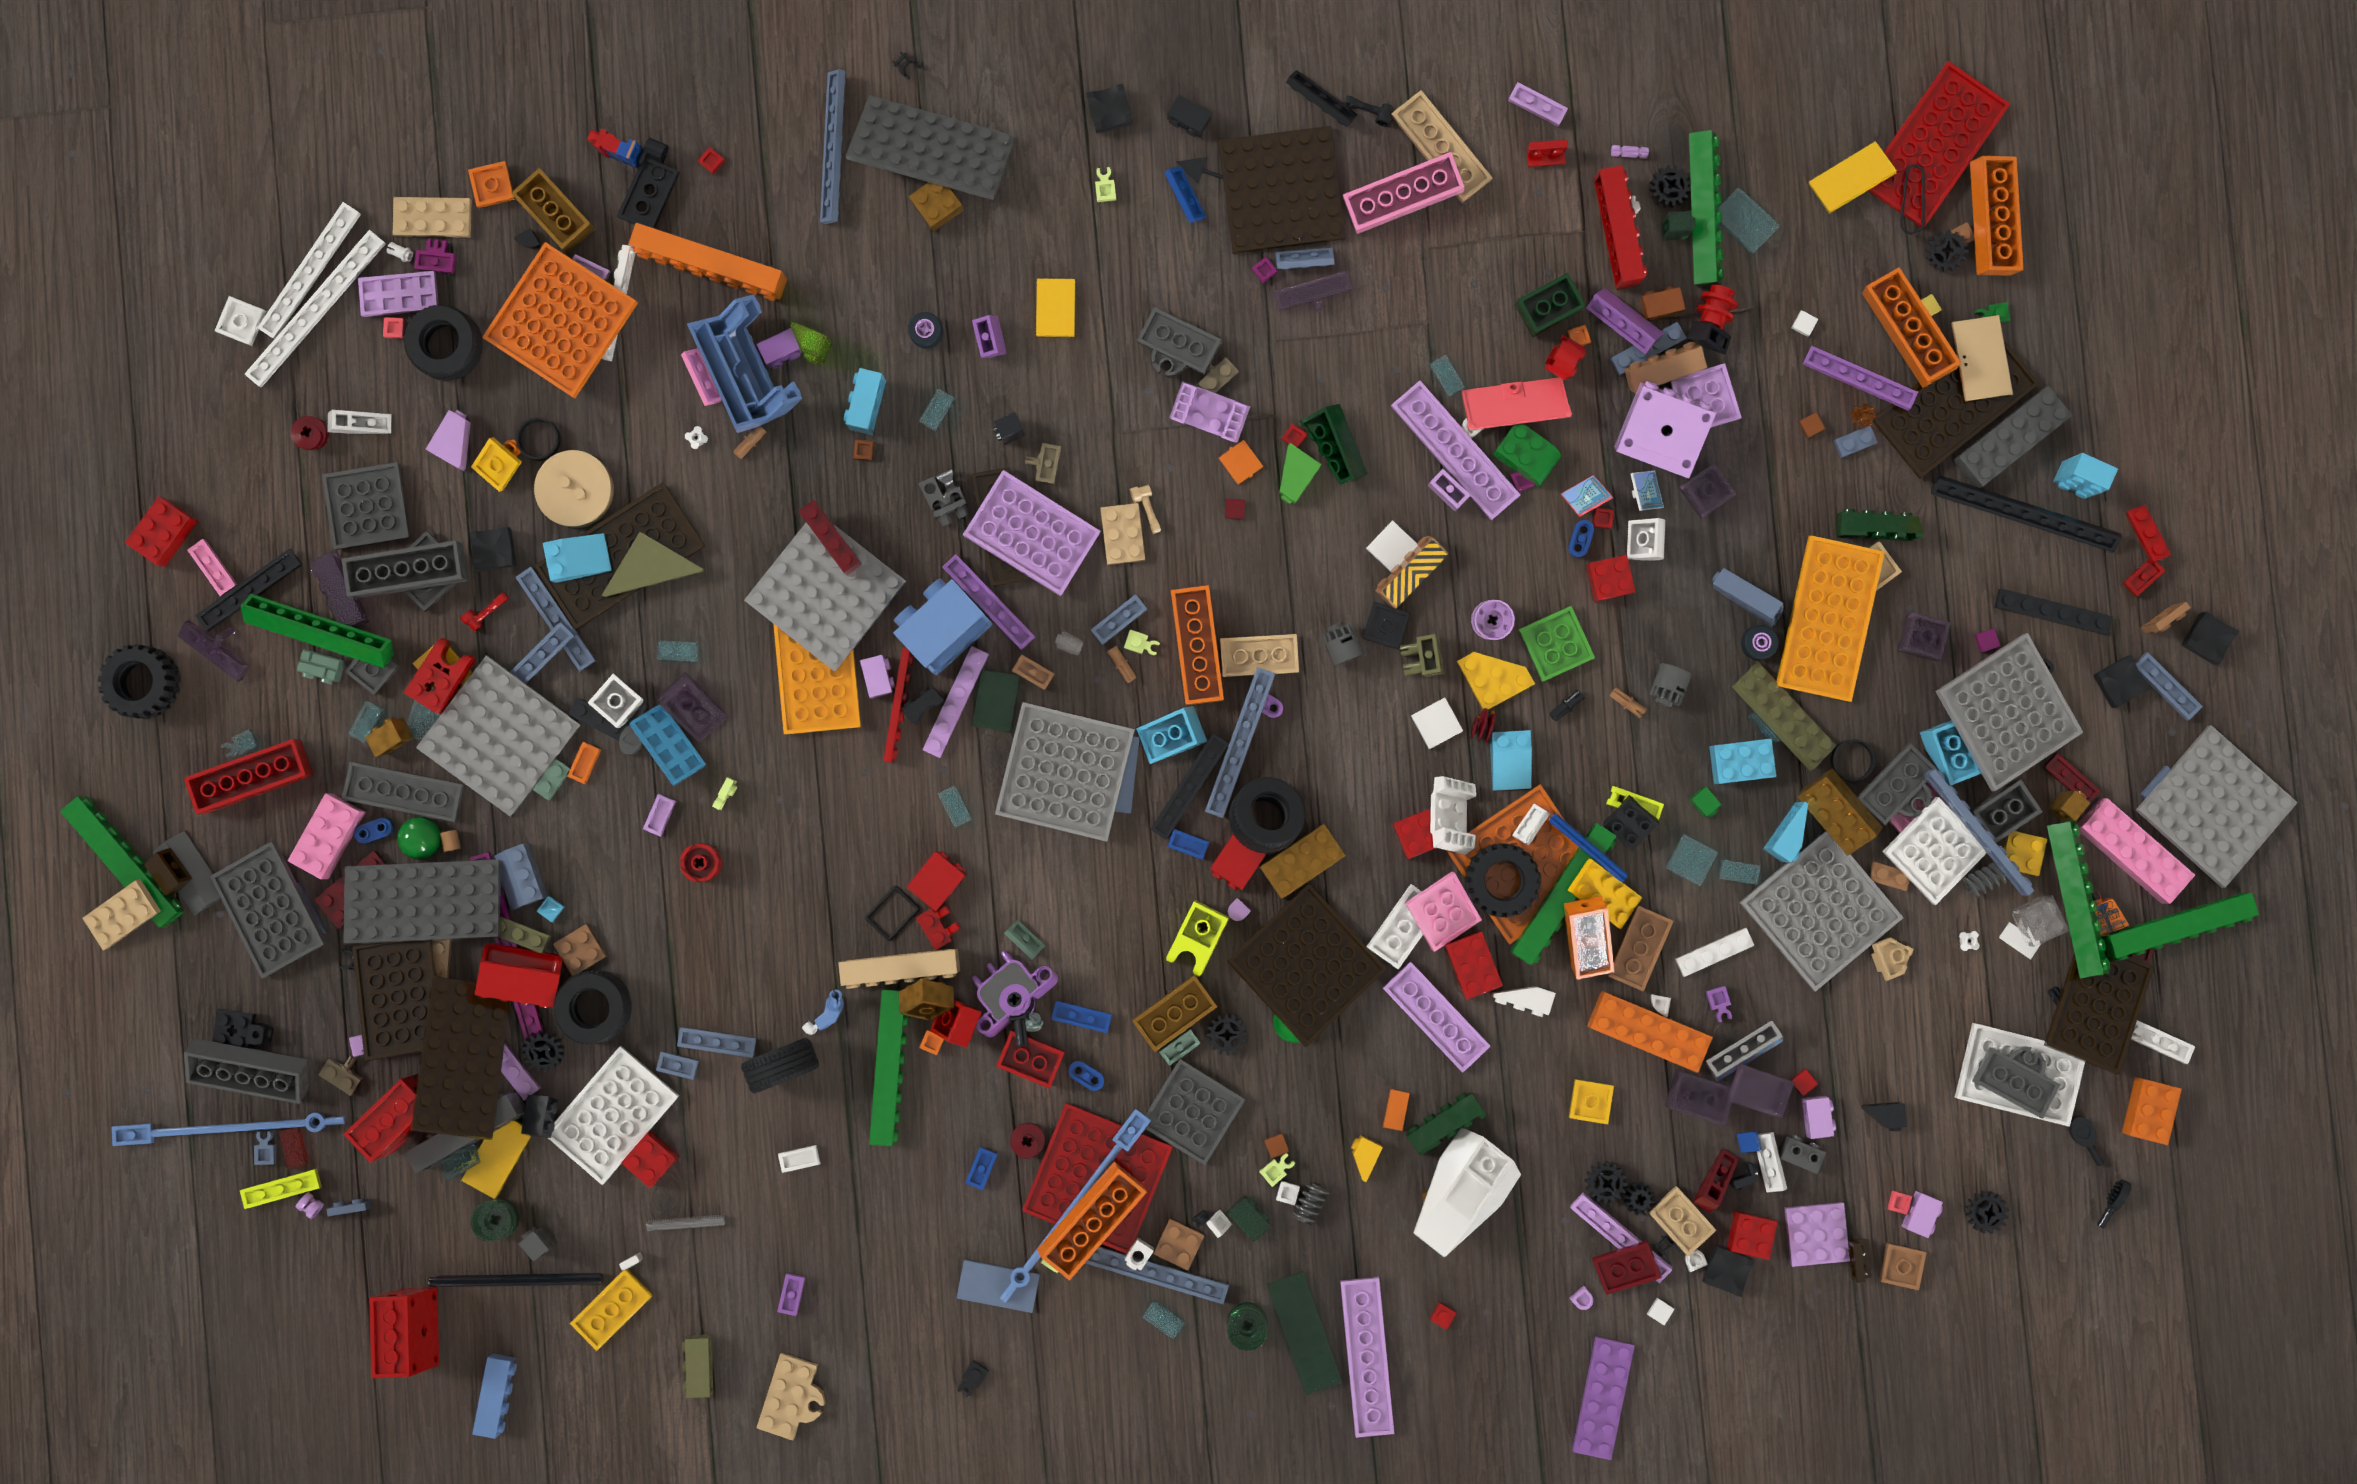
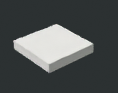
[215,296,267,346]
[1366,520,1418,572]
[1411,698,1463,749]

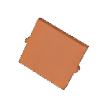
[1218,440,1263,485]

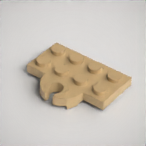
[757,1352,825,1441]

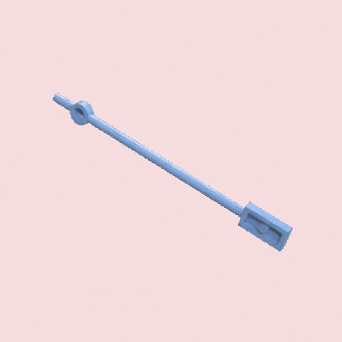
[1000,1108,1151,1303]
[112,1112,346,1146]

